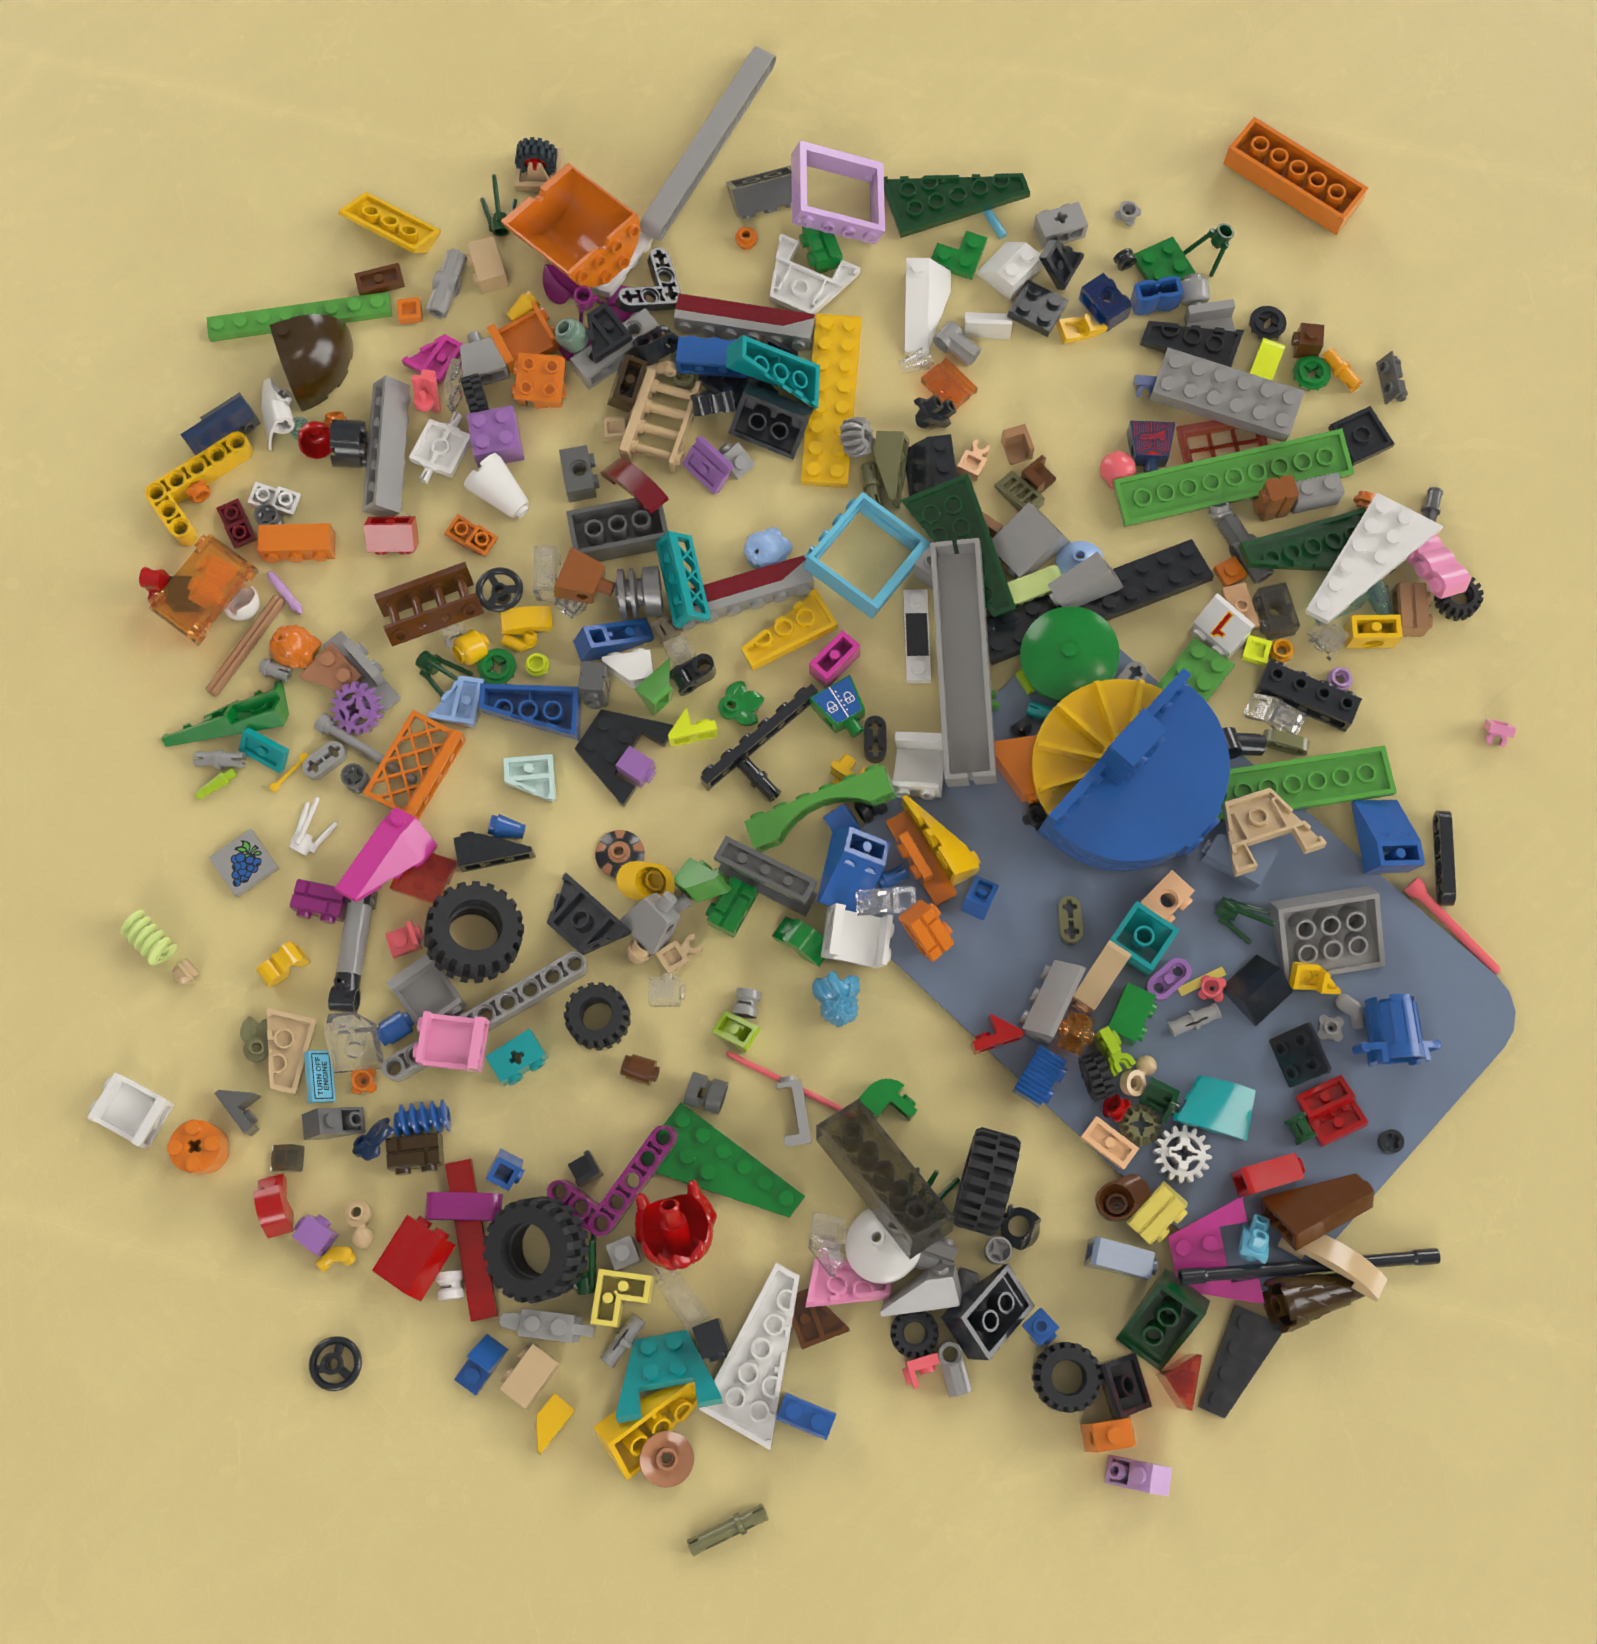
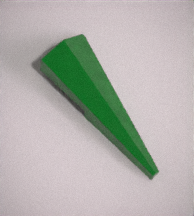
[161,680,289,747]

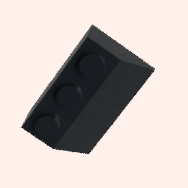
[728,382,814,460]
[905,434,957,516]

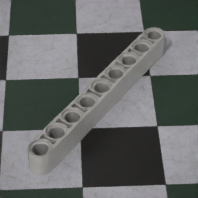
[381,952,588,1082]

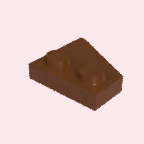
[792,1288,850,1350]

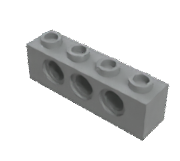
[570,308,662,390]

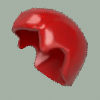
[297,421,332,460]

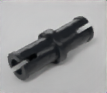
[737,757,781,802]

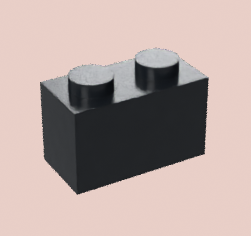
[692,1318,730,1363]

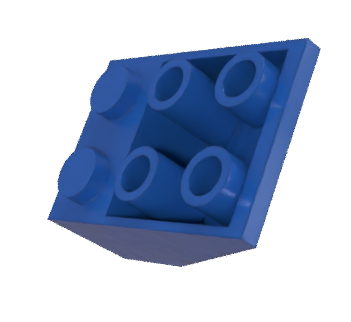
[1351,800,1425,874]
[817,826,890,914]

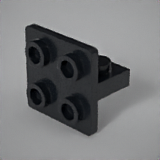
[1269,1022,1332,1088]

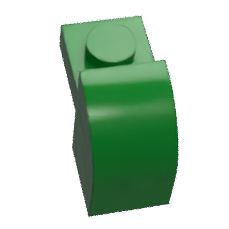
[772,916,825,967]
[857,1079,917,1121]

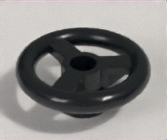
[475,567,523,612]
[309,1336,362,1391]

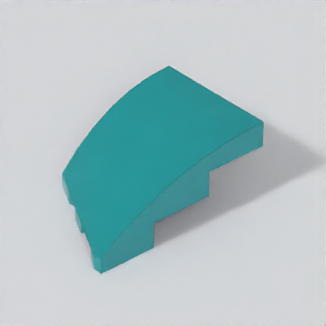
[1173,1075,1256,1141]

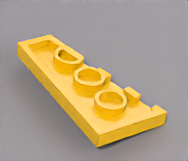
[741,588,838,671]

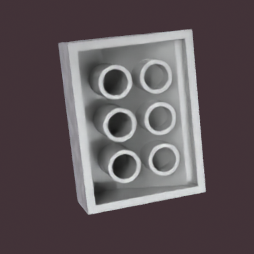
[1269,886,1385,982]

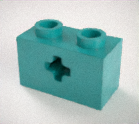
[485,1029,549,1086]

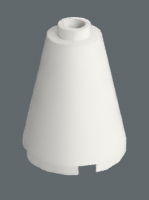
[464,453,529,519]

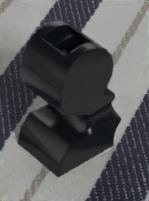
[690,385,737,416]

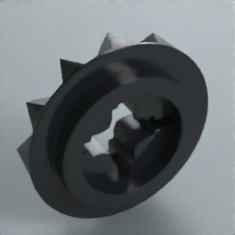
[1249,306,1287,340]

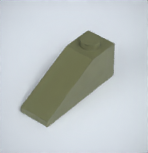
[871,431,910,508]

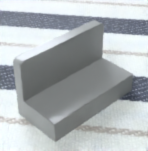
[1184,299,1235,331]

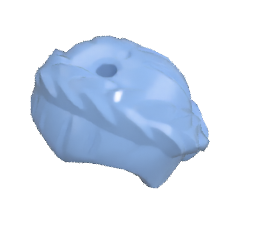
[744,527,793,569]

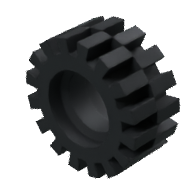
[460,373,490,413]
[1434,577,1484,621]
[1078,1051,1116,1102]
[890,1311,939,1358]

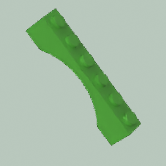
[744,764,897,853]

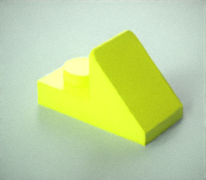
[668,708,718,747]

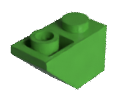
[674,858,732,902]

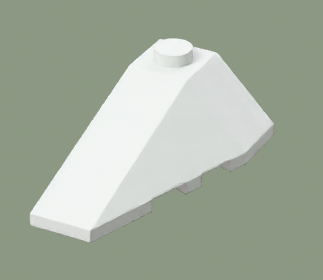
[904,258,951,355]

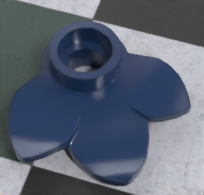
[352,1118,395,1161]

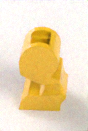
[256,941,310,988]

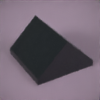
[1223,955,1293,1026]
[1098,1353,1152,1419]

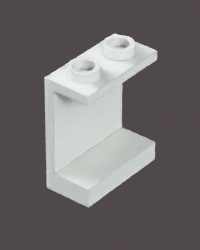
[891,731,944,800]
[821,903,894,969]

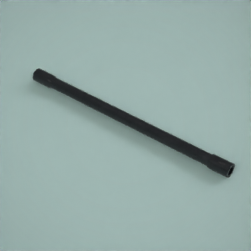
[1178,1248,1441,1285]

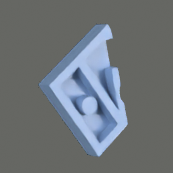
[427,675,485,728]

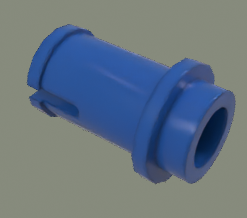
[877,864,909,890]

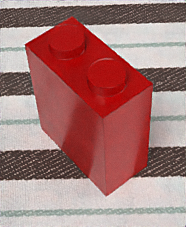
[372,1215,456,1301]

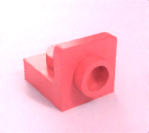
[385,921,424,959]
[902,1352,940,1389]

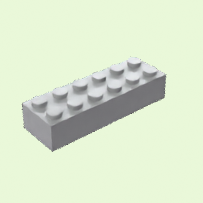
[1149,348,1305,442]

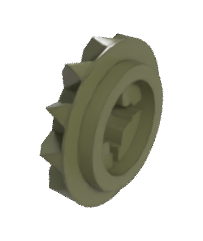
[1119,1104,1162,1146]

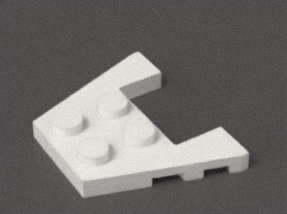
[770,234,861,315]

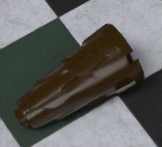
[1262,1272,1365,1333]

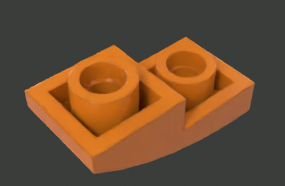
[445,514,498,557]

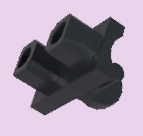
[914,395,956,429]

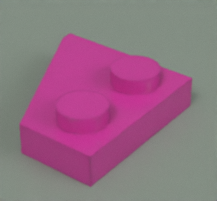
[402,334,464,385]

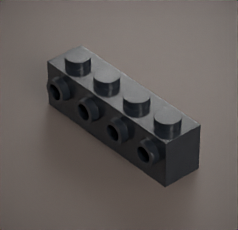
[1254,660,1362,732]

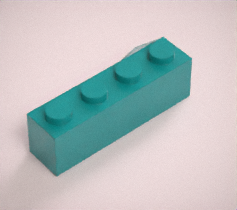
[726,335,820,409]

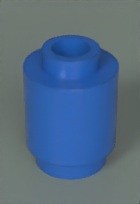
[374,1010,415,1046]

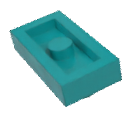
[238,727,289,773]

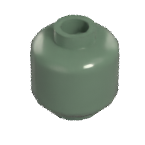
[555,317,590,353]

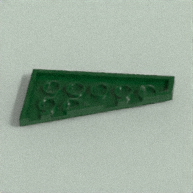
[901,473,1017,618]

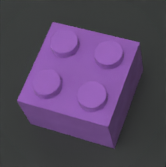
[467,405,525,468]

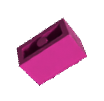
[809,630,861,688]

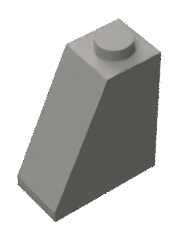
[1048,552,1123,607]

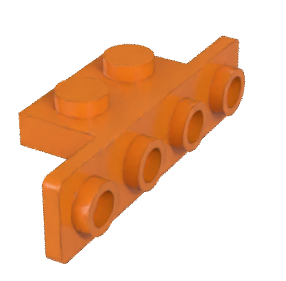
[886,810,957,906]

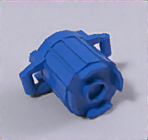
[1352,994,1441,1067]

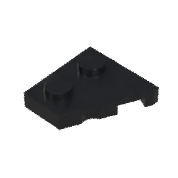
[1039,240,1084,290]

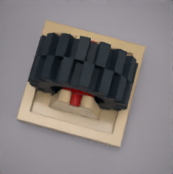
[514,137,564,192]

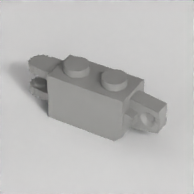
[499,1308,596,1343]

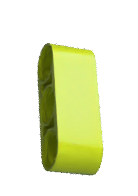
[1250,338,1286,380]

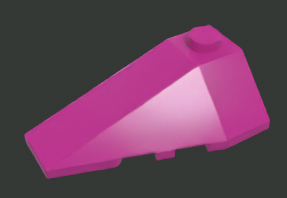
[335,807,437,903]

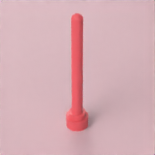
[1403,877,1500,974]

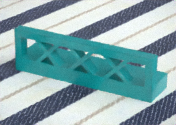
[655,531,711,628]

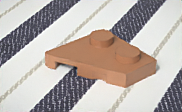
[299,643,365,690]

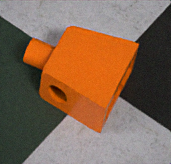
[1080,1415,1136,1453]

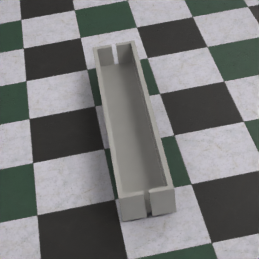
[930,538,998,787]

